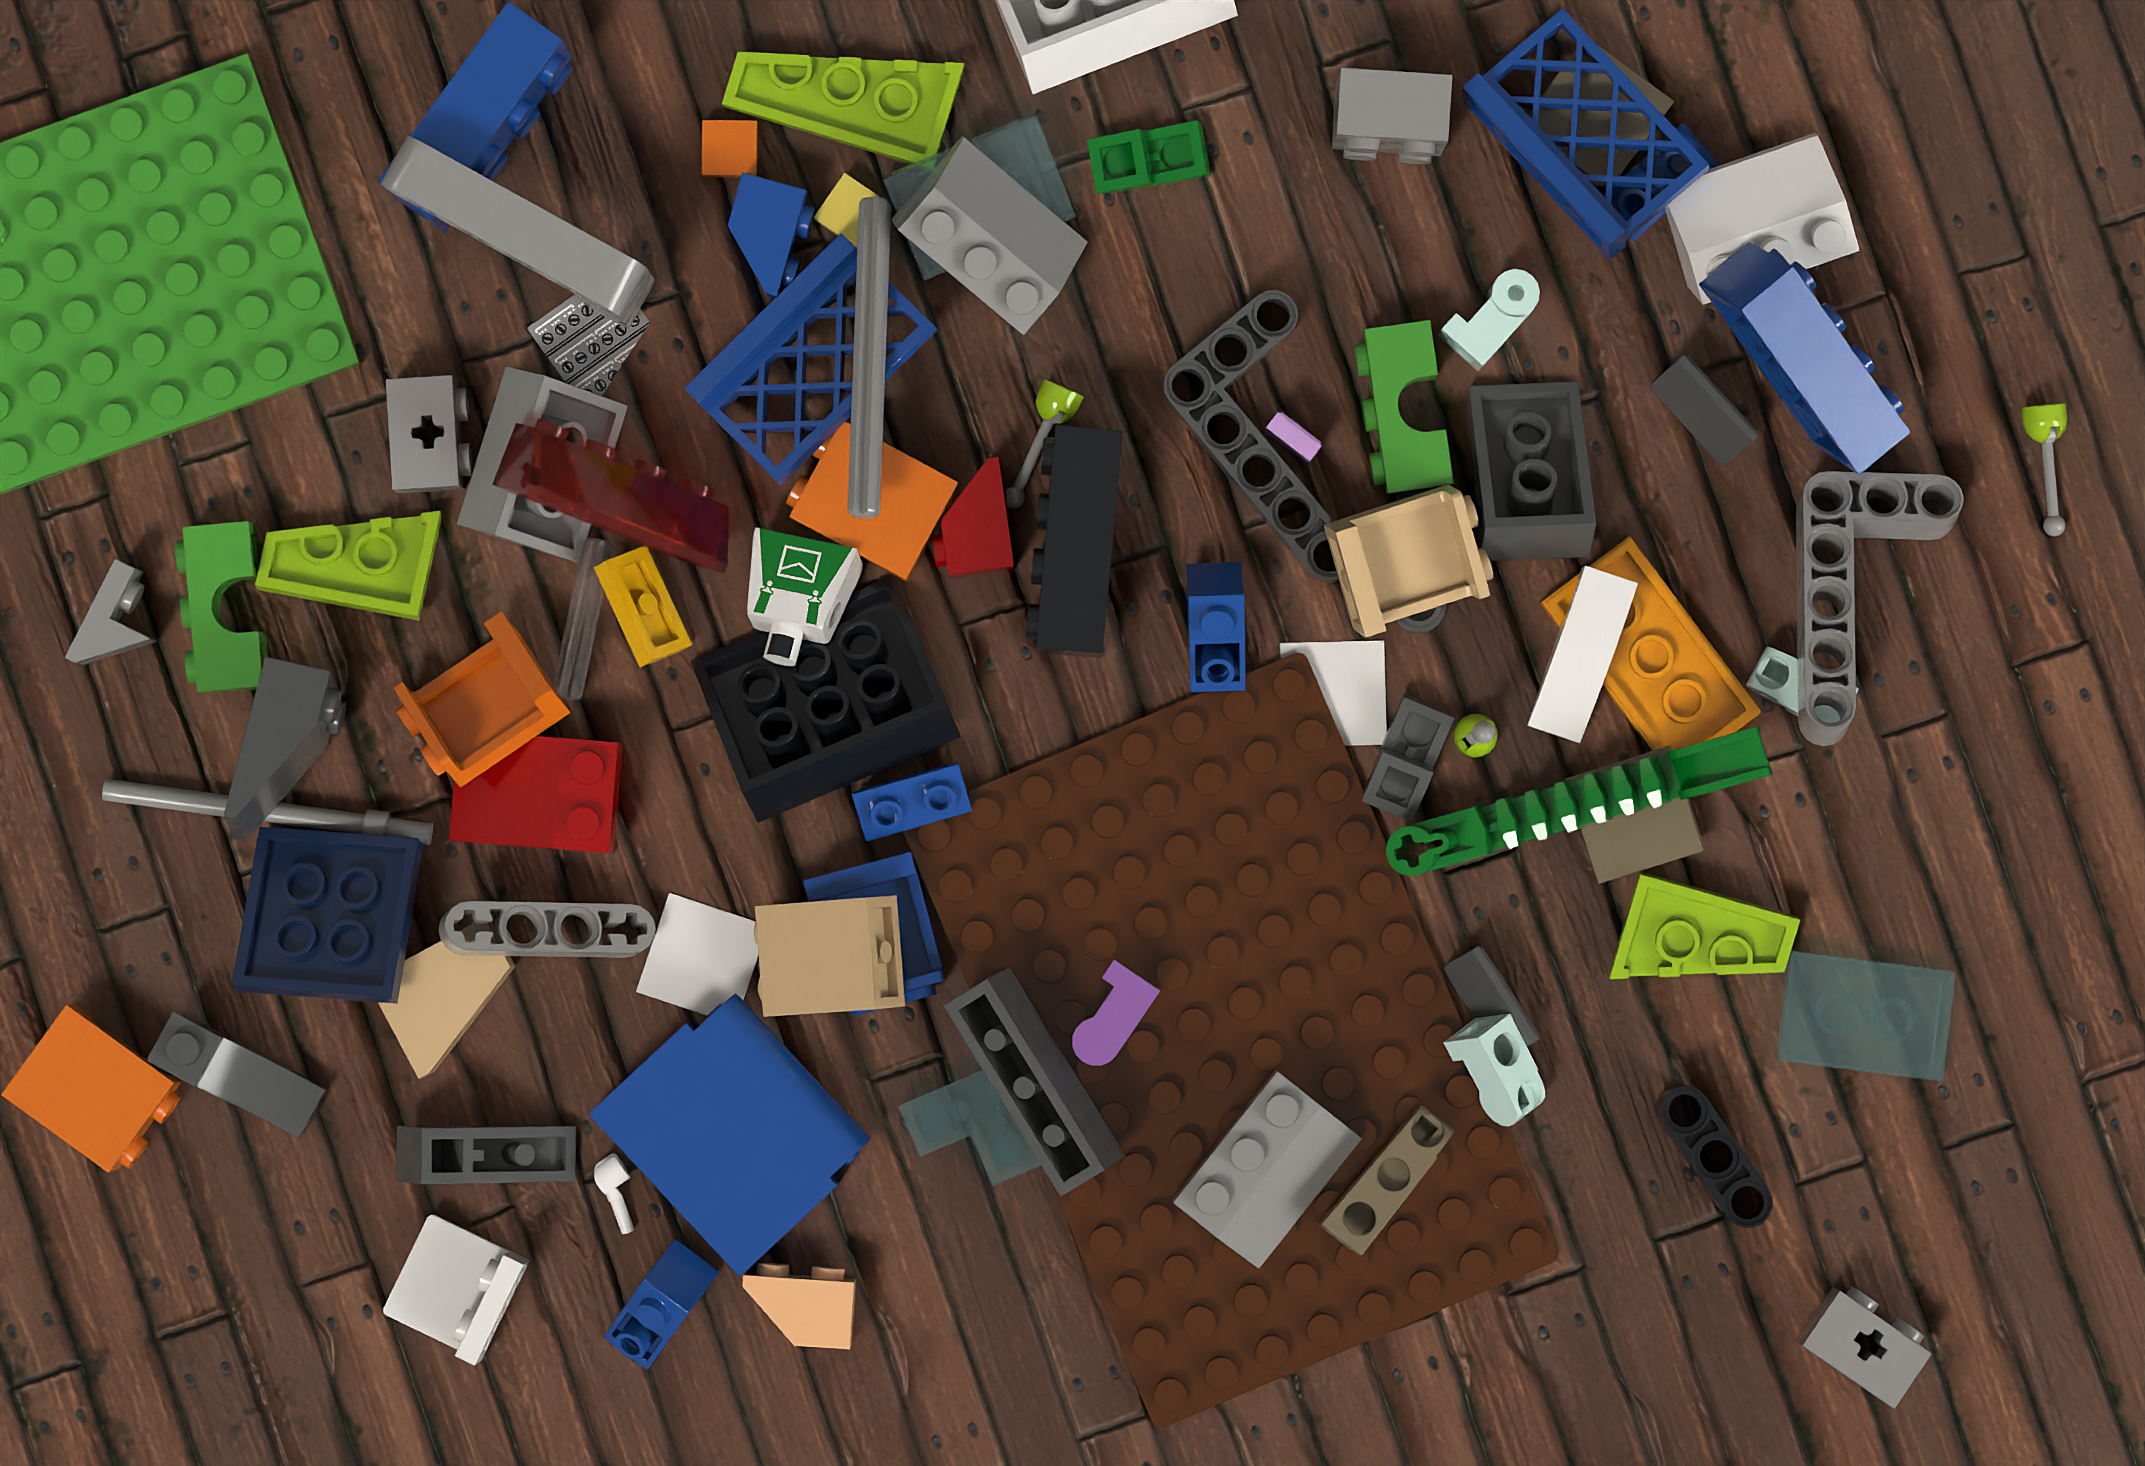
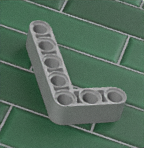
[380,135,655,329]
[1796,471,1964,746]

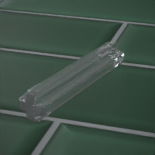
[553,538,614,700]

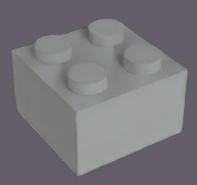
[1332,68,1452,164]

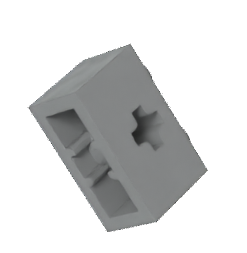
[386,375,473,494]
[1796,1286,1932,1409]

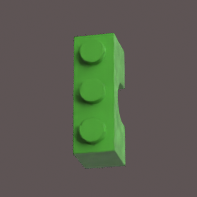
[1354,320,1454,497]
[175,521,268,694]

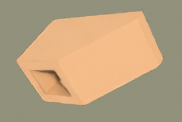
[742,1263,856,1349]

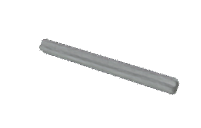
[847,197,891,519]

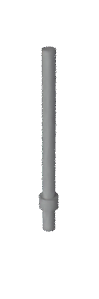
[102,779,433,845]

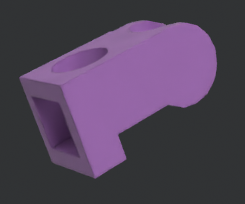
[1072,959,1160,1066]

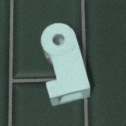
[1437,269,1540,371]
[1745,647,1859,723]
[1443,1013,1545,1127]

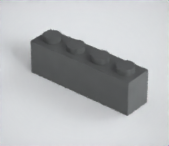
[944,967,1126,1197]

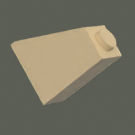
[378,922,515,1079]

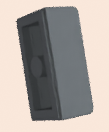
[1651,355,1758,465]
[1443,946,1540,1046]

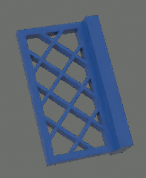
[1462,8,1709,260]
[684,233,937,486]

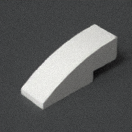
[1527,565,1638,743]

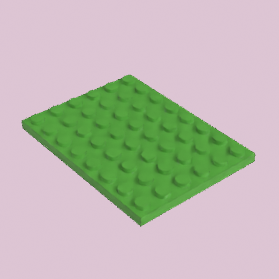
[0,53,362,495]

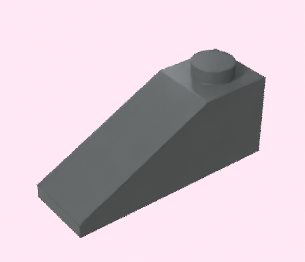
[396,1125,576,1184]

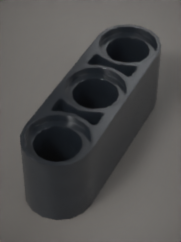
[1655,1084,1773,1228]

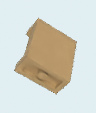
[1324,485,1493,638]
[754,895,905,1017]

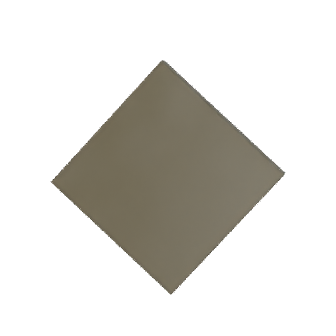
[1528,45,1674,190]
[1565,745,1706,884]

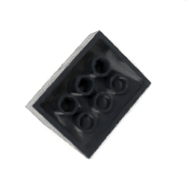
[691,575,961,823]

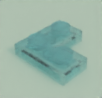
[898,1070,1041,1186]

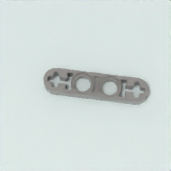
[439,901,656,958]

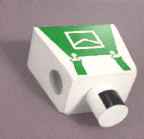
[747,528,863,666]

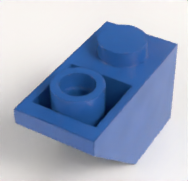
[728,172,815,300]
[1186,562,1246,692]
[603,1239,719,1370]

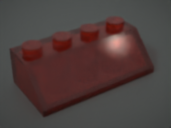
[492,418,729,574]

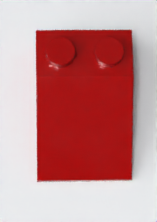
[449,736,623,854]

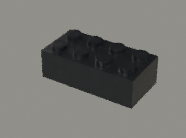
[1026,425,1123,658]

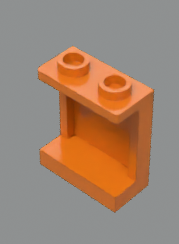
[786,422,959,582]
[393,611,571,787]
[1,1004,182,1173]

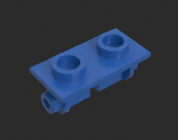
[852,762,972,842]

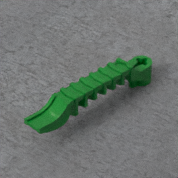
[1386,726,1773,876]

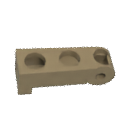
[1317,1104,1454,1256]

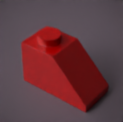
[932,457,1015,579]

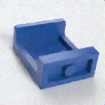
[803,852,946,1017]

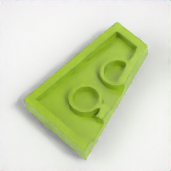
[255,511,442,621]
[1608,871,1800,979]

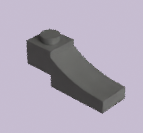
[147,1011,328,1138]

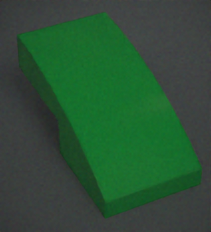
[1087,120,1211,194]

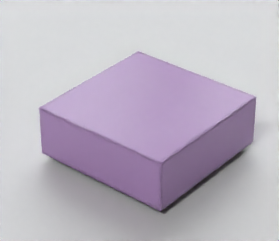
[1264,412,1321,465]

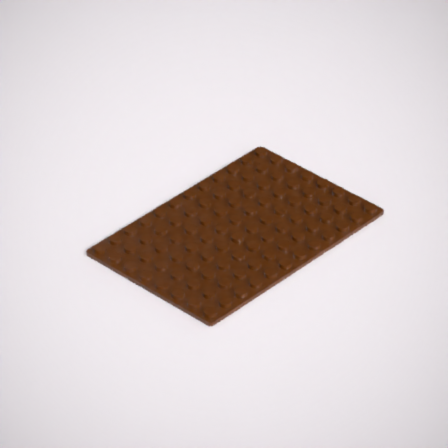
[903,653,1559,1428]

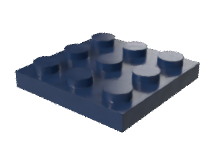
[232,827,424,1004]

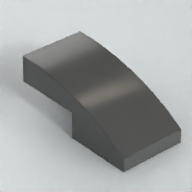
[1361,693,1455,822]

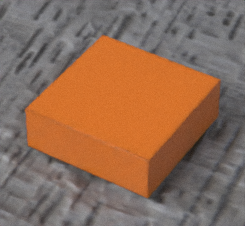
[701,120,758,178]

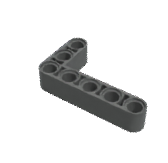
[1163,290,1339,583]

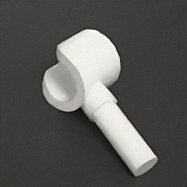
[594,1153,635,1234]

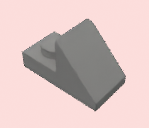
[65,559,157,665]

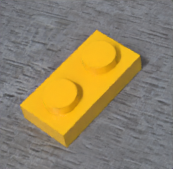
[594,545,692,668]

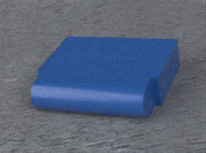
[589,993,871,1277]

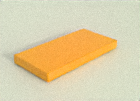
[1540,536,1762,751]

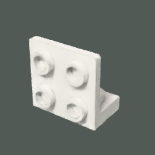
[383,1214,530,1366]

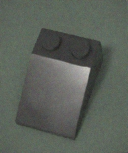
[1468,381,1596,561]
[223,657,346,841]

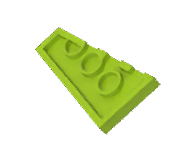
[722,51,965,171]

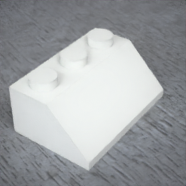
[1660,133,1860,305]

